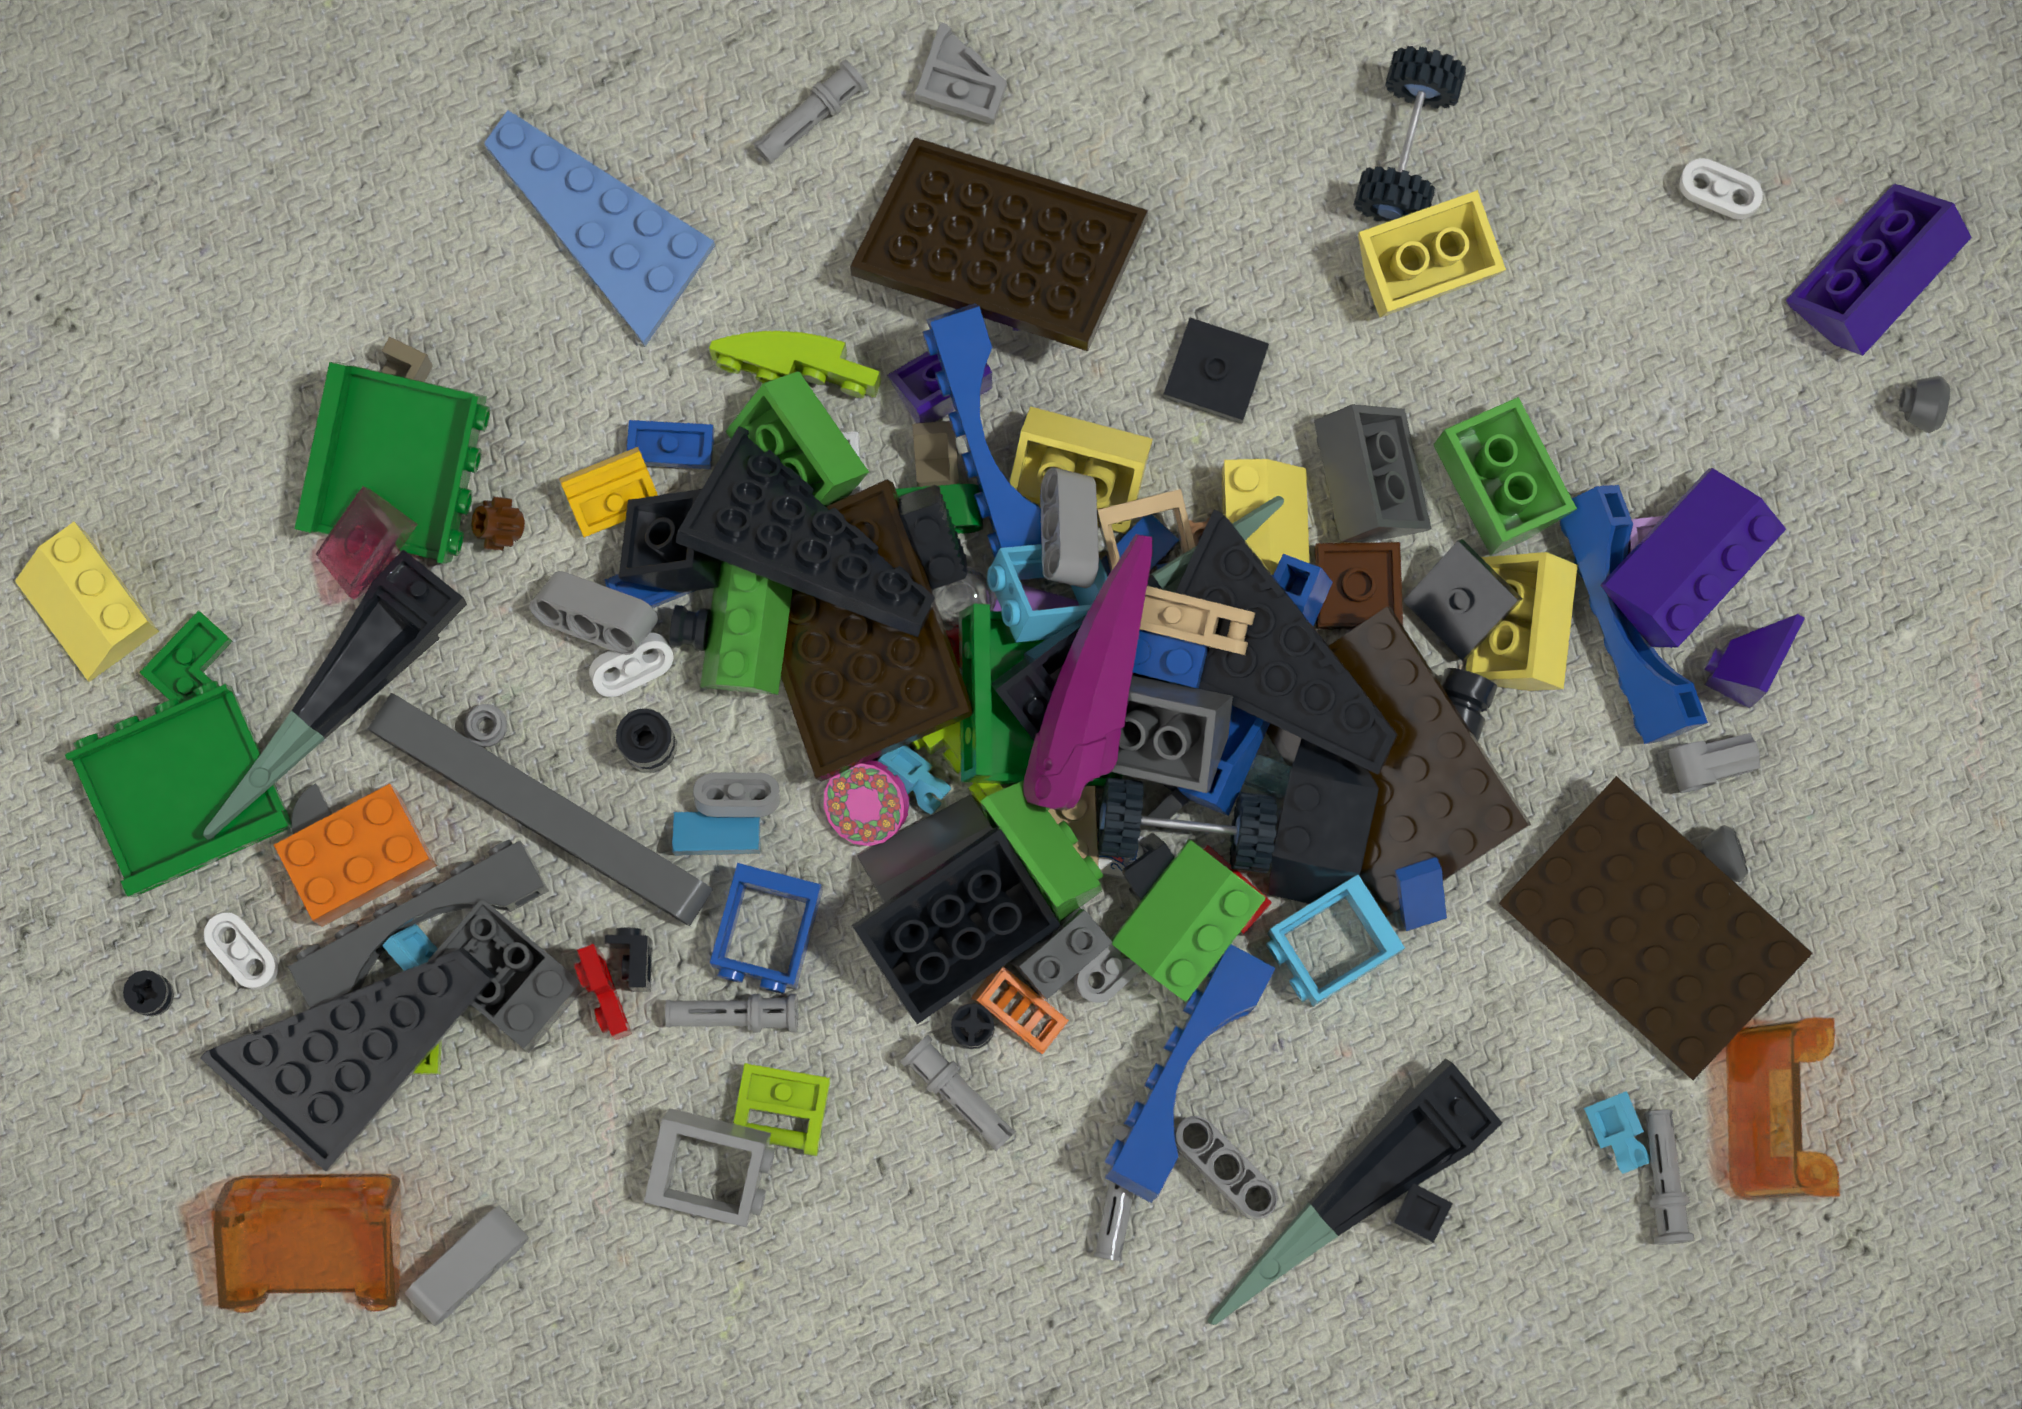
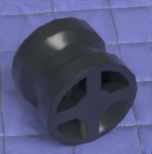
[669,605,710,651]
[123,970,174,1017]
[951,1003,995,1050]

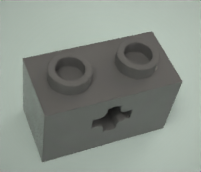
[1011,908,1113,1000]

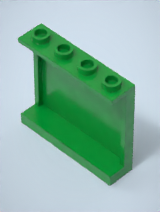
[294,362,490,564]
[959,603,1123,789]
[64,681,292,897]

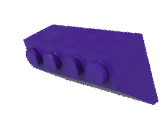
[1786,183,1972,356]
[1600,468,1786,648]

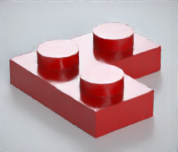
[574,944,632,1040]

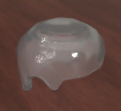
[931,564,997,629]

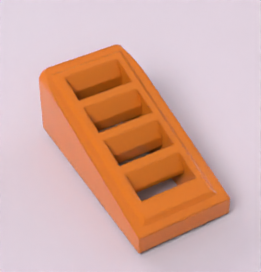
[971,966,1069,1054]

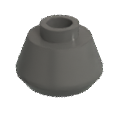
[1899,376,1950,433]
[1700,825,1748,882]

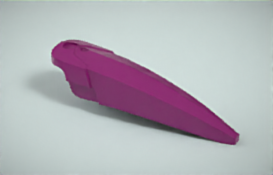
[1023,534,1152,810]

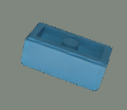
[672,812,761,856]

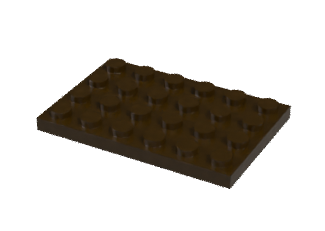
[850,137,1148,351]
[781,479,973,782]
[1266,606,1531,917]
[1499,775,1813,1080]

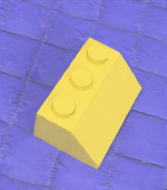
[1358,190,1506,318]
[1010,406,1153,534]
[1221,459,1310,575]
[15,521,159,682]
[1466,552,1577,691]

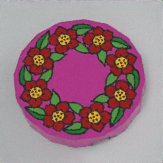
[824,760,909,846]

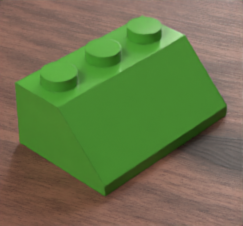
[725,371,869,507]
[1433,397,1577,556]
[700,561,793,695]
[981,780,1103,922]
[1111,839,1266,1002]

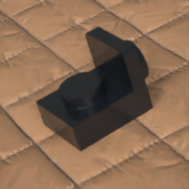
[605,927,653,992]

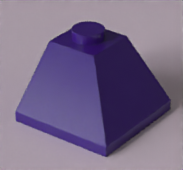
[1704,614,1805,708]

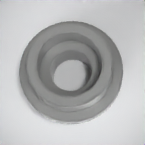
[464,704,507,747]

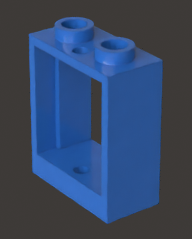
[710,863,823,994]

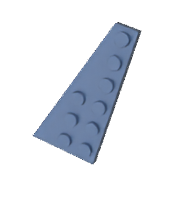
[484,110,715,346]

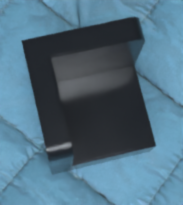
[1122,832,1174,902]
[1390,1183,1453,1245]

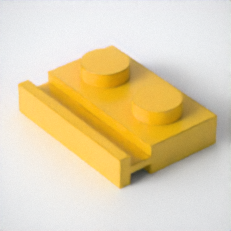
[559,447,658,537]

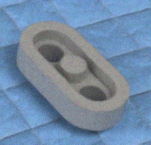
[693,772,780,817]
[1074,930,1142,1003]

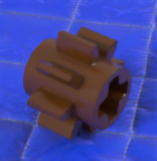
[471,496,525,551]

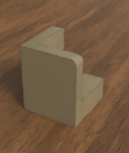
[381,336,433,382]
[912,421,959,487]

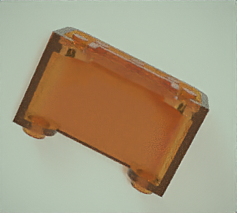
[1726,1017,1840,1202]
[211,1174,401,1313]

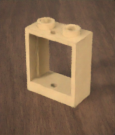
[1097,489,1195,571]

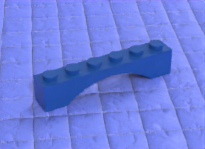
[922,303,1042,559]
[1560,485,1708,744]
[1178,554,1333,816]
[1104,944,1275,1203]

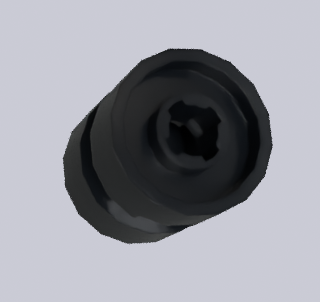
[1440,668,1497,742]
[616,709,677,773]

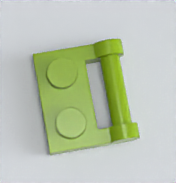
[733,1063,831,1156]

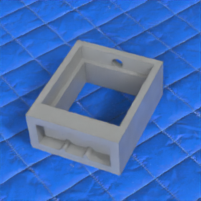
[644,1108,775,1227]

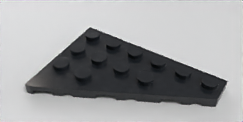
[676,426,935,637]
[1175,509,1398,774]
[200,947,496,1172]

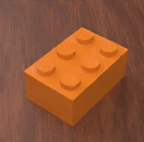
[274,784,437,927]

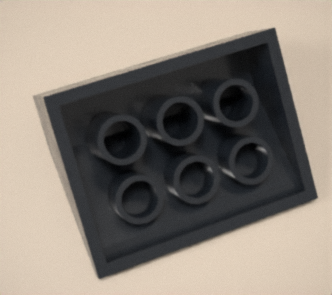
[851,826,1061,1024]

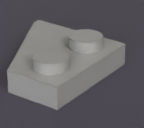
[915,22,1007,125]

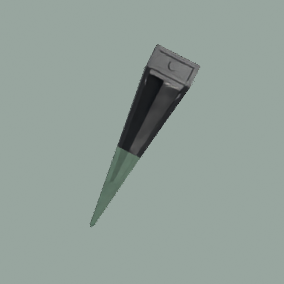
[991,496,1284,741]
[204,550,467,840]
[1207,1058,1503,1325]

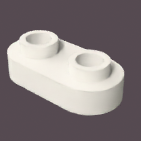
[1679,158,1763,220]
[589,633,673,697]
[204,913,278,990]

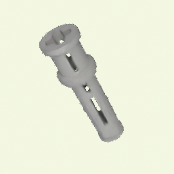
[753,59,868,164]
[665,994,799,1033]
[900,1035,1016,1151]
[1644,1109,1695,1245]
[1094,1125,1133,1262]

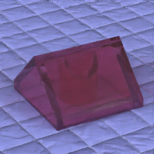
[316,486,418,599]

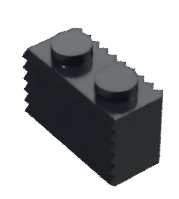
[899,485,968,590]

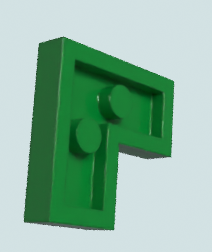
[139,610,233,703]

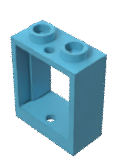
[987,544,1108,643]
[1266,875,1405,1007]

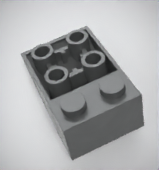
[428,898,584,1052]

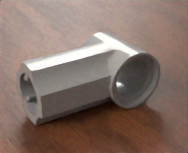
[1668,733,1761,793]

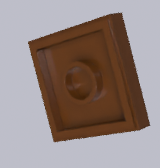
[1314,542,1403,629]

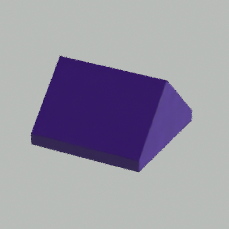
[887,351,992,423]

